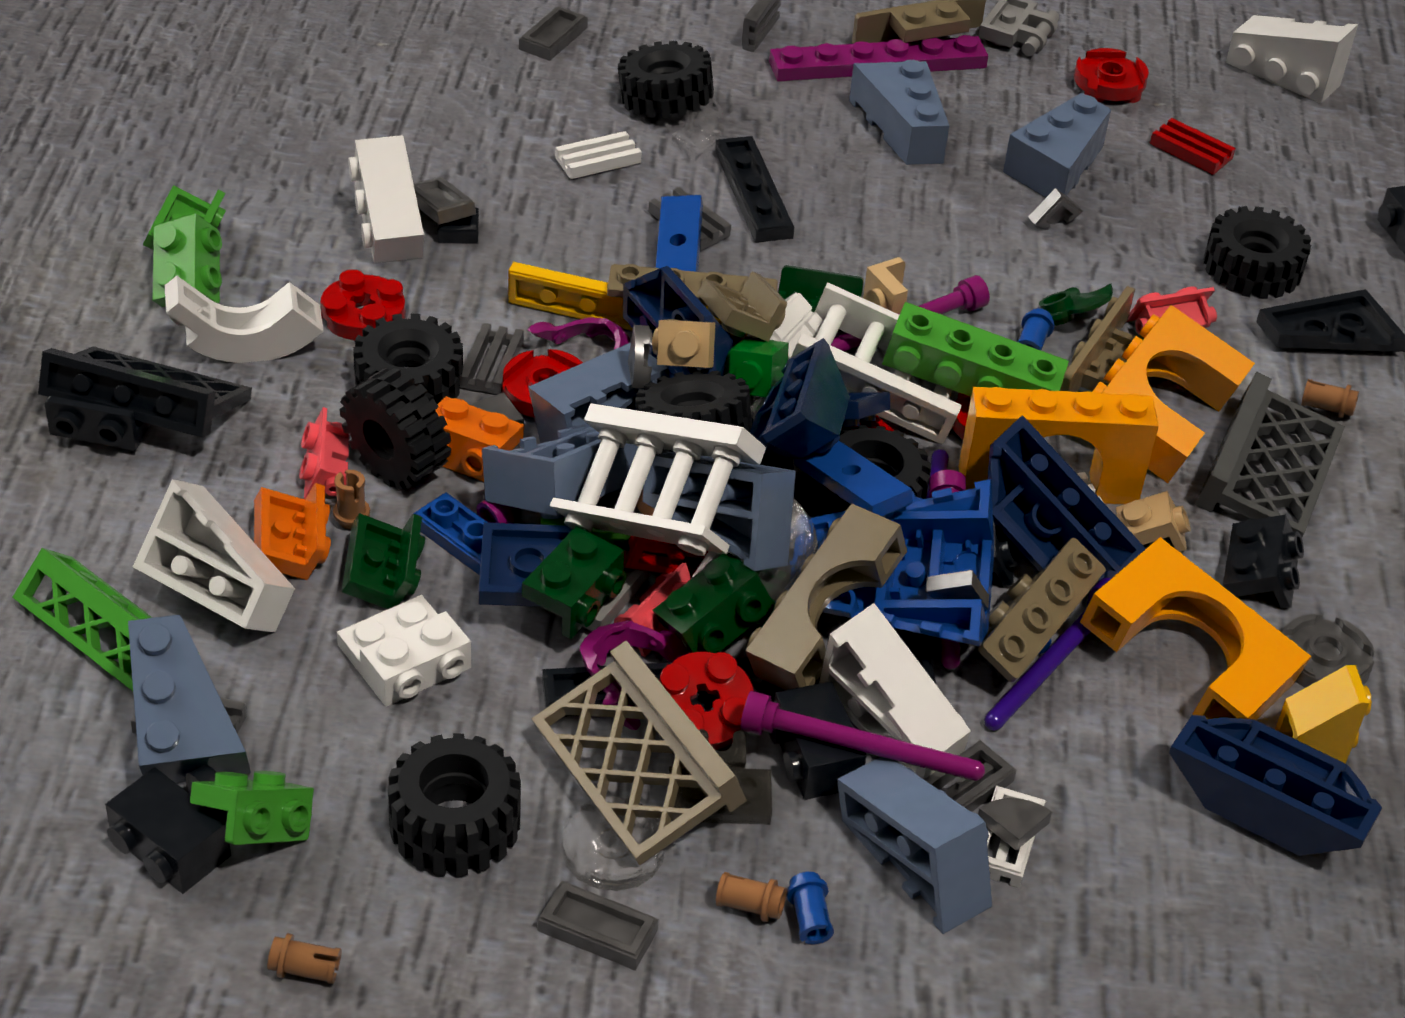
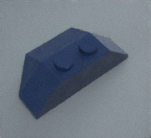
[623,266,734,376]
[750,338,850,460]
[987,415,1146,582]
[1169,715,1382,856]

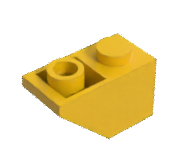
[1275,665,1371,764]

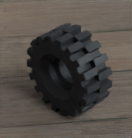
[618,41,714,118]
[1203,206,1312,299]
[353,313,463,404]
[340,368,451,490]
[635,370,752,453]

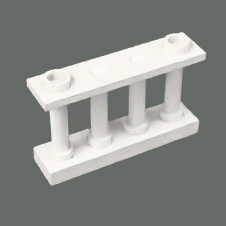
[791,282,962,445]
[550,403,766,556]

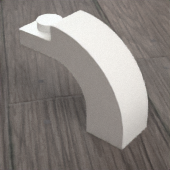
[165,276,324,363]

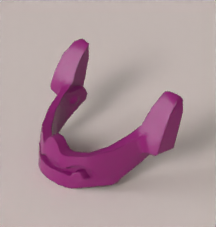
[527,317,630,349]
[580,620,689,731]

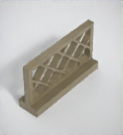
[531,641,747,865]

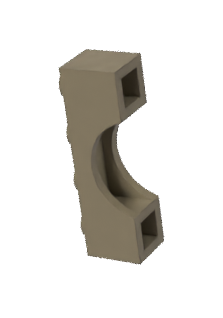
[745,503,907,690]

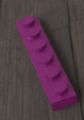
[769,35,988,81]

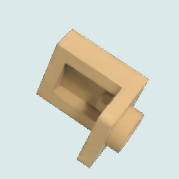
[863,257,908,314]
[652,319,715,368]
[1116,491,1191,552]

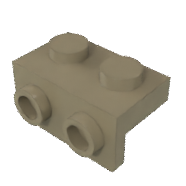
[697,271,787,342]

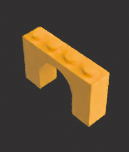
[1092,305,1255,483]
[958,387,1159,504]
[1080,537,1312,720]

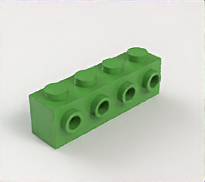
[882,302,1069,397]

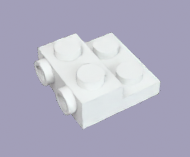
[337,595,471,707]

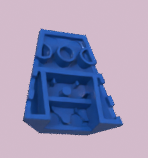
[791,479,994,646]

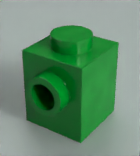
[724,337,789,397]

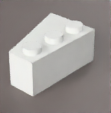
[1226,15,1358,104]
[348,135,424,263]
[133,479,295,632]
[819,603,971,779]

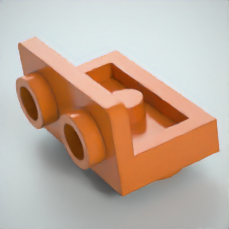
[435,396,525,482]
[254,483,331,580]

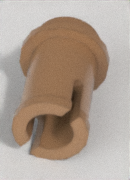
[1301,379,1359,418]
[333,469,370,530]
[716,872,787,922]
[267,933,342,984]

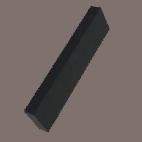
[715,136,794,243]

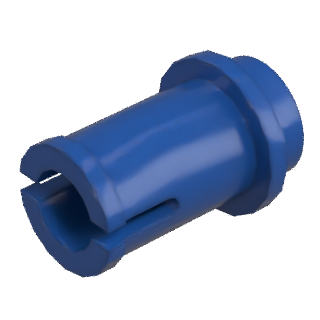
[1017,308,1055,350]
[786,872,834,944]

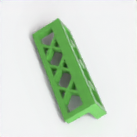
[12,548,199,691]

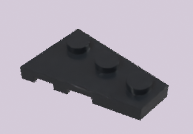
[1256,289,1405,352]

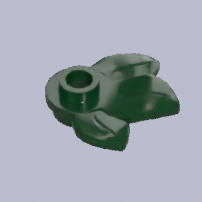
[1039,284,1113,326]

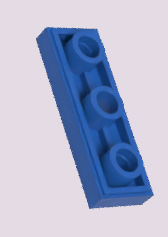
[656,195,703,272]
[794,441,913,518]
[413,492,488,575]

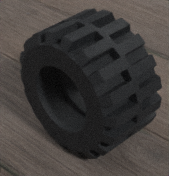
[812,425,931,516]
[387,733,521,876]

